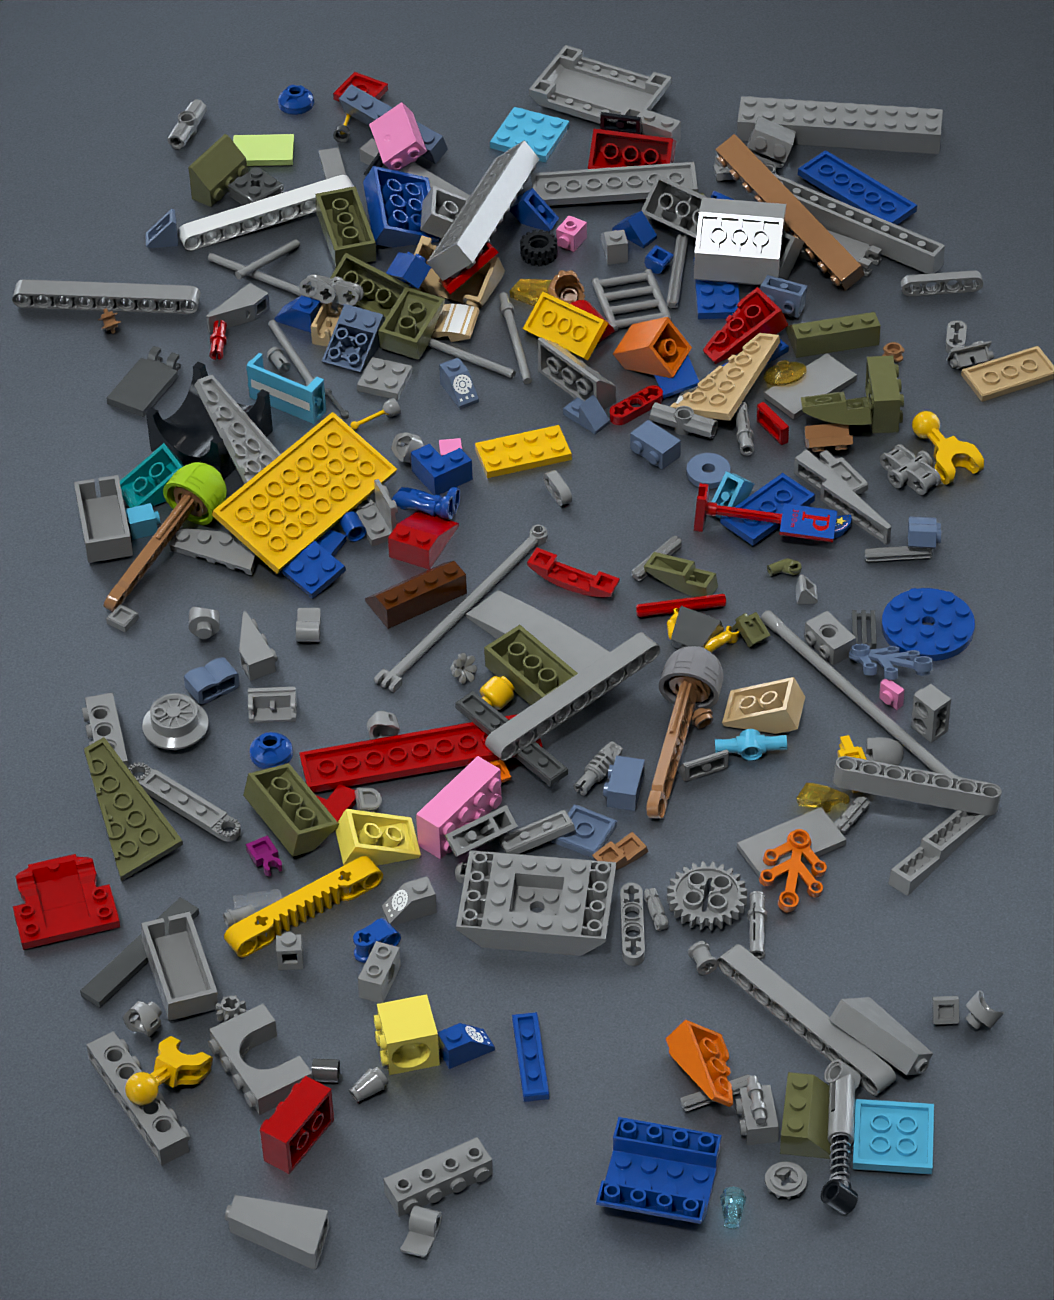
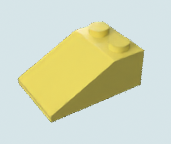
[335,809,421,866]

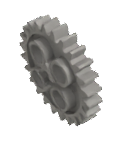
[667,861,747,931]

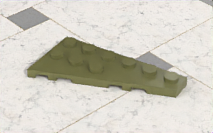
[84,737,183,881]

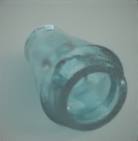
[720,1187,746,1229]

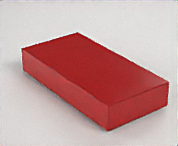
[757,402,789,445]

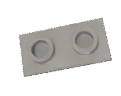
[946,341,994,369]

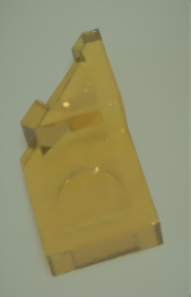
[796,783,850,813]

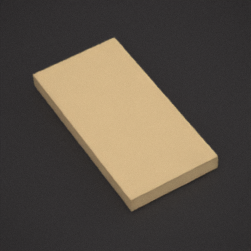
[961,346,1054,402]

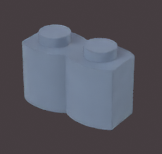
[908,516,941,548]
[184,657,240,704]

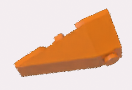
[665,1019,733,1107]

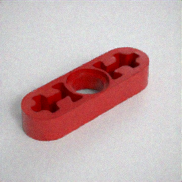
[609,385,663,425]

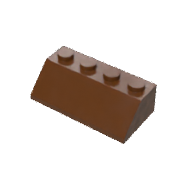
[365,561,467,629]

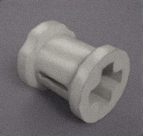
[688,941,718,975]

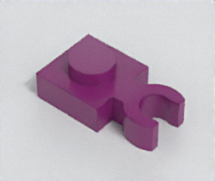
[245,835,282,877]

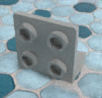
[355,479,398,546]

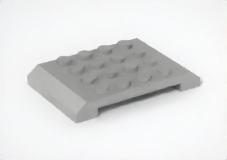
[529,45,672,124]

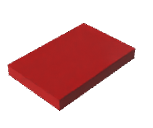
[439,242,499,294]

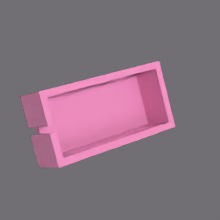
[416,756,502,859]

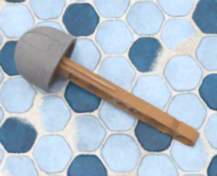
[646,646,723,819]

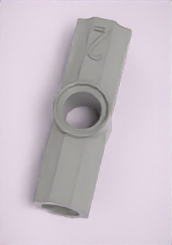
[168,99,207,150]
[650,402,718,439]

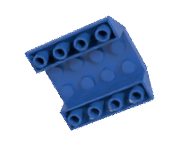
[596,1117,722,1224]

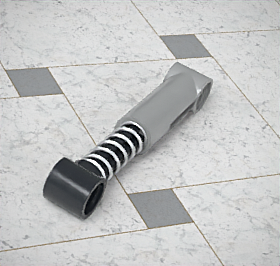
[820,1059,861,1215]

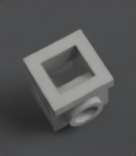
[276,932,303,970]

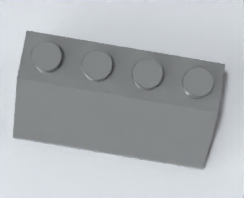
[538,338,616,410]

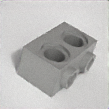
[911,684,951,743]

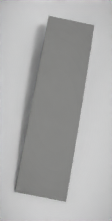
[466,590,609,673]

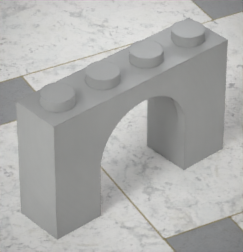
[208,1004,313,1115]

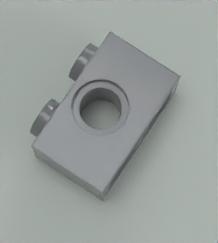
[804,611,856,665]
[358,941,401,1003]

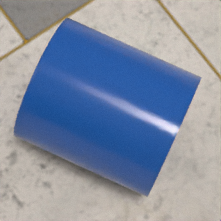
[339,512,366,542]

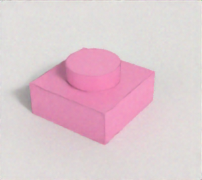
[879,679,905,710]

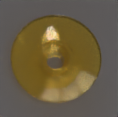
[764,360,807,386]

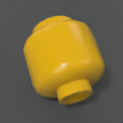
[480,676,515,711]

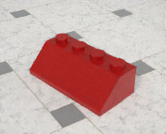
[588,129,677,169]

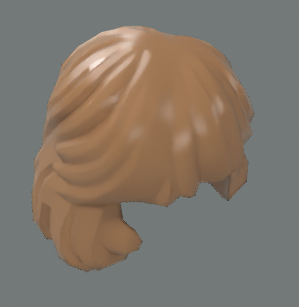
[548,270,585,304]

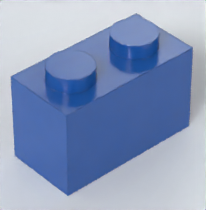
[386,252,432,289]

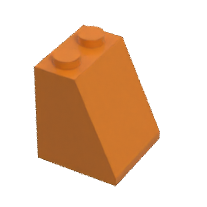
[613,317,692,378]

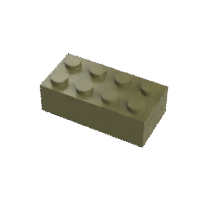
[315,186,376,268]

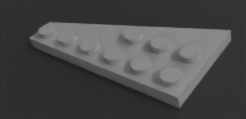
[194,375,281,484]

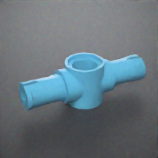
[715,729,787,761]

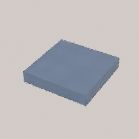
[552,804,617,859]

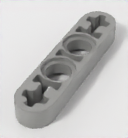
[900,271,984,296]
[620,883,645,966]

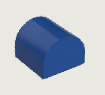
[644,245,674,274]

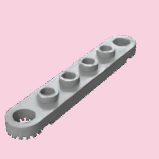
[128,762,241,841]

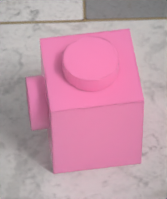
[556,216,587,252]

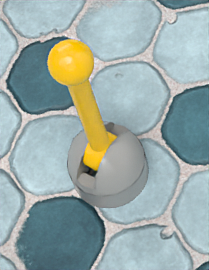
[350,398,401,430]

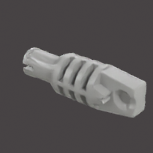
[573,741,623,796]

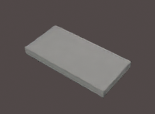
[764,353,857,420]
[737,807,846,879]

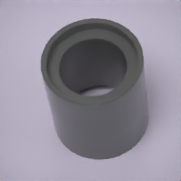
[312,1058,340,1083]

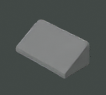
[678,749,729,782]

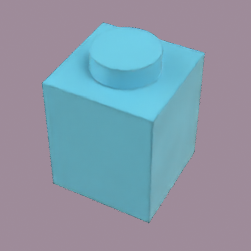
[125,503,161,540]

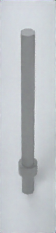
[499,292,532,384]
[268,320,326,399]

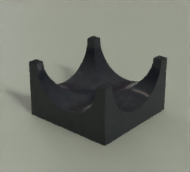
[146,362,273,480]

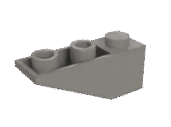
[206,283,270,333]
[239,611,277,681]

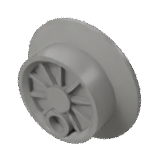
[142,693,209,750]

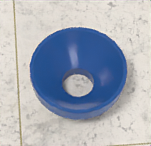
[278,85,314,115]
[250,732,293,769]

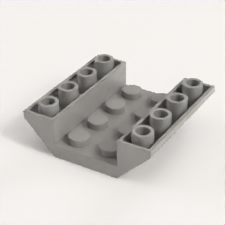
[694,198,786,285]

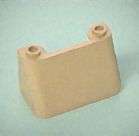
[413,236,505,308]

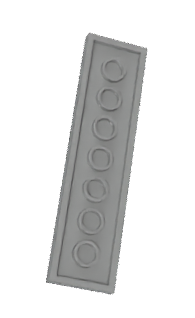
[531,162,698,206]

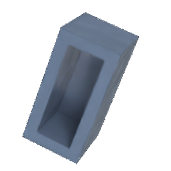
[630,420,681,470]
[603,755,645,811]

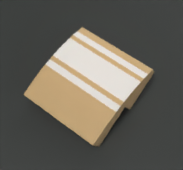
[431,304,480,342]

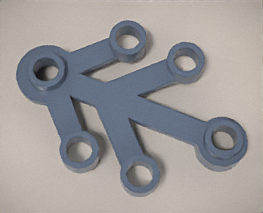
[849,644,933,680]

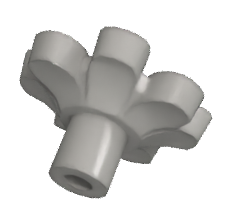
[451,653,477,684]

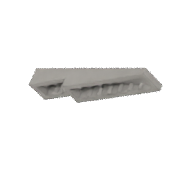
[360,138,470,199]
[794,449,891,545]
[888,810,990,896]

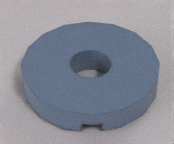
[686,453,731,489]

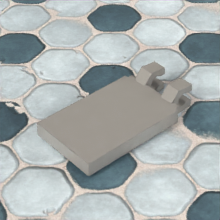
[798,230,882,277]

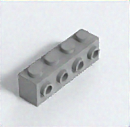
[383,1137,493,1217]

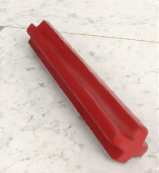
[636,594,726,617]

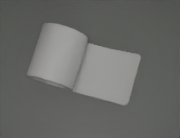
[296,608,321,642]
[400,1205,442,1257]

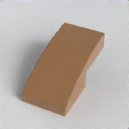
[592,832,649,870]

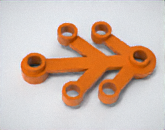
[759,829,827,913]

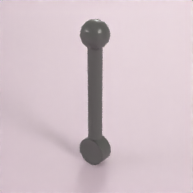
[325,388,349,419]

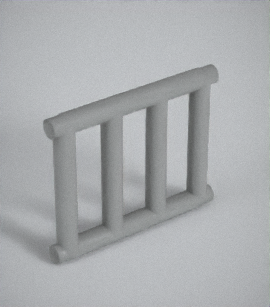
[592,269,672,332]

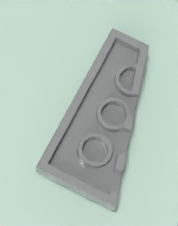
[169,528,258,575]

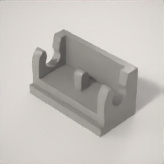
[248,687,297,723]

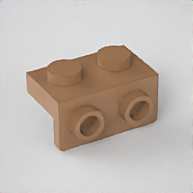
[804,423,853,452]

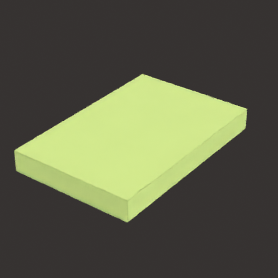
[233,134,294,166]

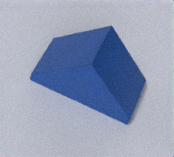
[612,210,657,249]

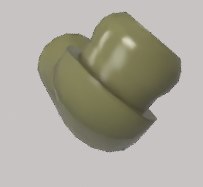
[767,558,802,576]

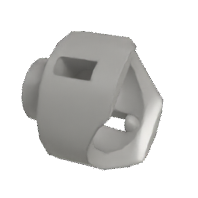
[391,432,424,464]
[189,607,220,639]
[367,711,400,740]
[965,990,1004,1029]
[123,1001,162,1037]

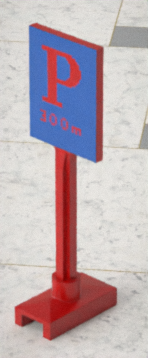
[693,483,837,542]

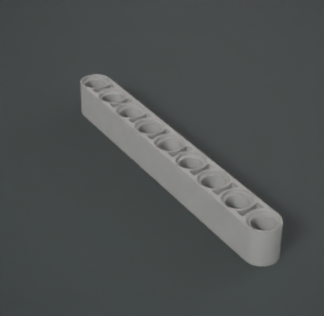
[12,280,201,314]
[485,632,660,761]
[717,944,896,1096]

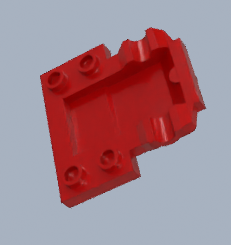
[13,854,120,950]

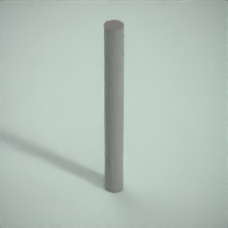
[235,239,300,279]

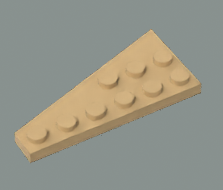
[669,333,780,421]

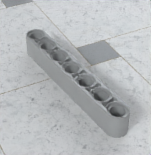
[833,756,1002,816]

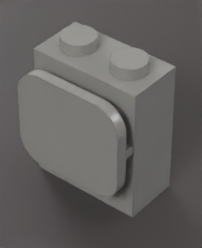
[747,116,796,168]

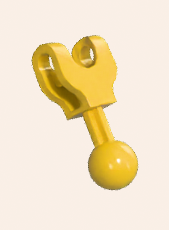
[912,411,984,485]
[125,1036,213,1106]

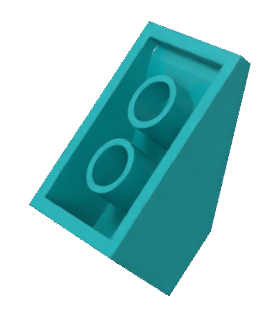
[119,443,184,508]

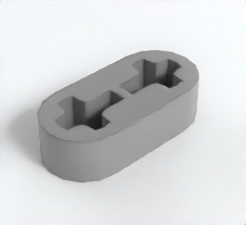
[945,320,967,353]
[543,470,572,506]

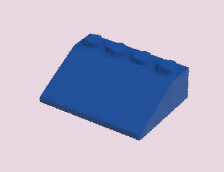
[363,166,440,248]

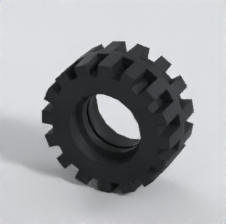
[520,230,558,266]

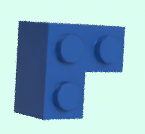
[411,444,473,495]

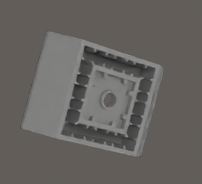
[456,850,616,956]

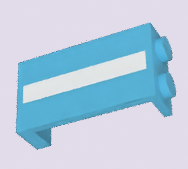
[246,353,326,424]

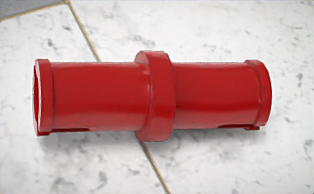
[209,320,227,360]

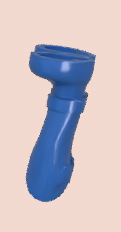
[392,487,460,519]

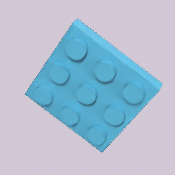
[490,107,569,163]
[853,1099,934,1174]

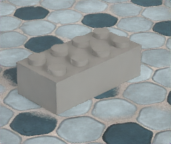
[74,475,133,563]
[141,912,217,1021]

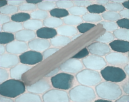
[667,234,688,309]

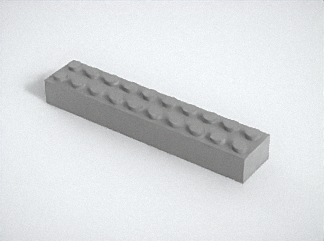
[737,96,943,154]
[427,140,540,281]

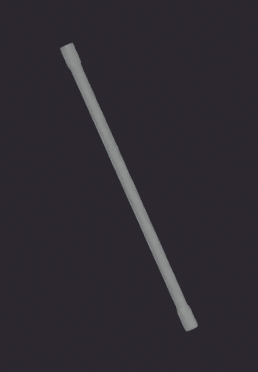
[761,610,958,777]

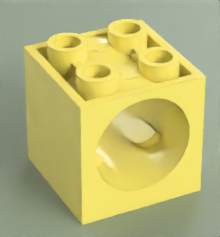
[373,994,440,1075]

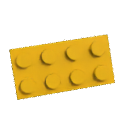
[522,292,608,361]
[475,425,572,478]

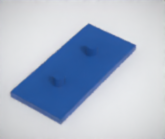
[654,355,699,398]

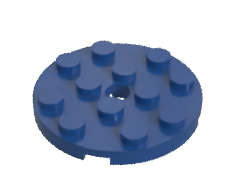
[882,588,975,661]

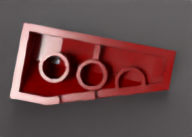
[703,287,788,364]

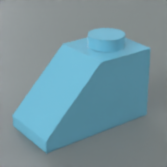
[711,471,755,518]

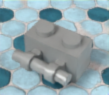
[735,1075,779,1145]

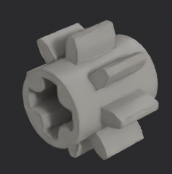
[216,995,246,1022]

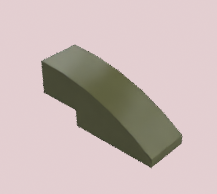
[644,552,718,597]

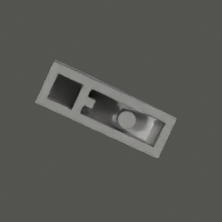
[445,805,518,857]

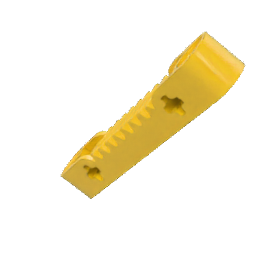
[224,856,383,958]

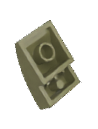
[801,391,871,425]

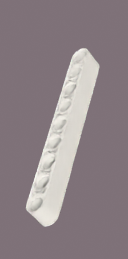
[177,175,354,251]

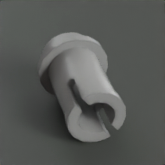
[267,347,291,373]
[223,904,256,927]

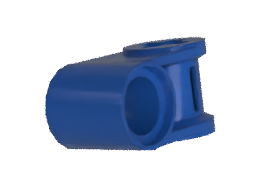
[353,918,401,963]

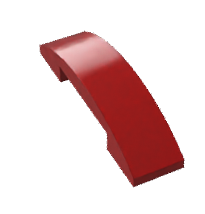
[527,547,620,597]

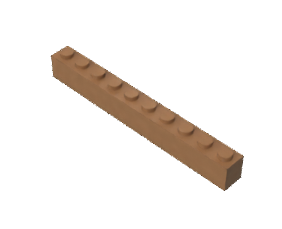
[715,134,865,291]

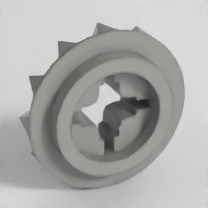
[765,1162,807,1200]

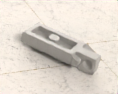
[819,450,869,495]

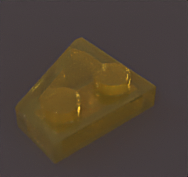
[509,279,552,306]

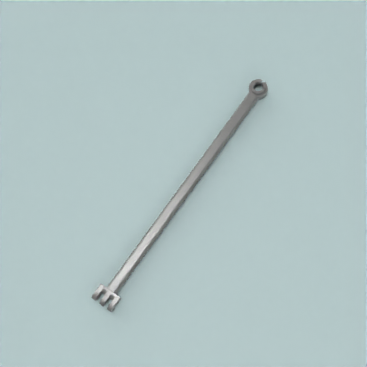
[374,524,548,693]

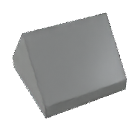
[795,574,818,604]

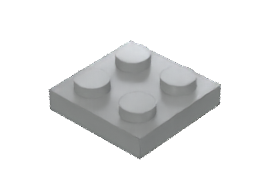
[357,357,413,400]

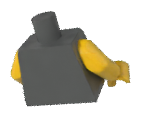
[667,606,740,653]

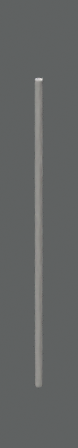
[208,253,516,379]

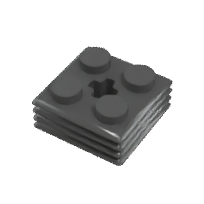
[228,167,284,205]

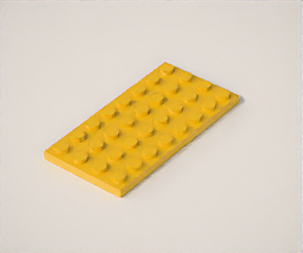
[212,412,397,574]

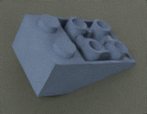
[322,304,386,373]

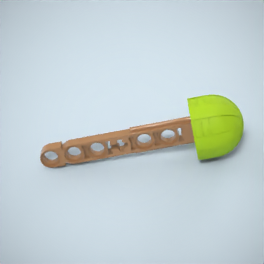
[103,462,227,612]

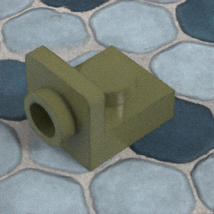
[732,612,771,648]

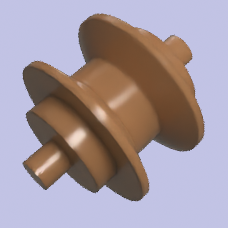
[98,308,121,333]

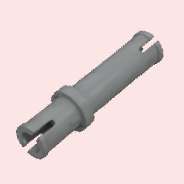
[735,402,754,456]
[747,891,767,960]

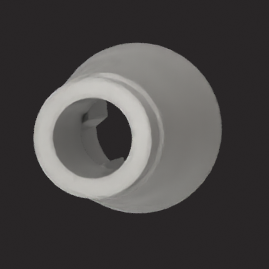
[349,1067,388,1103]

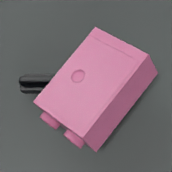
[364,102,427,176]

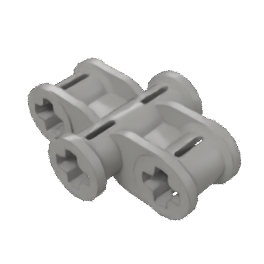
[299,274,364,306]
[880,444,941,495]

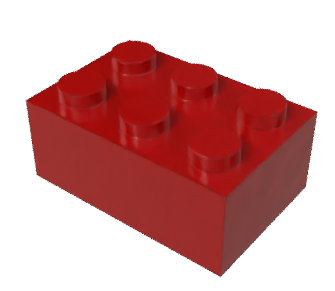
[260,1076,334,1174]

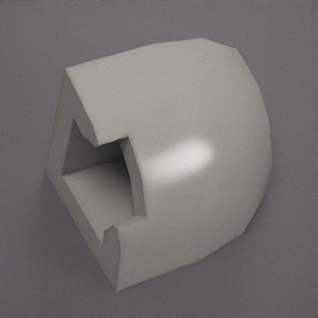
[866,737,904,766]

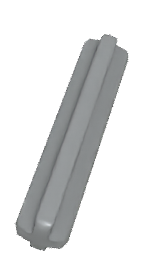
[632,536,682,581]
[865,546,932,562]
[680,1074,750,1112]

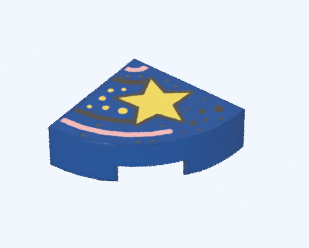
[834,514,852,538]

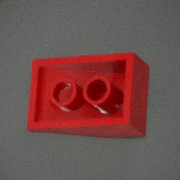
[388,511,459,570]

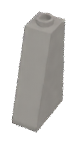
[829,997,933,1075]
[225,1195,329,1269]

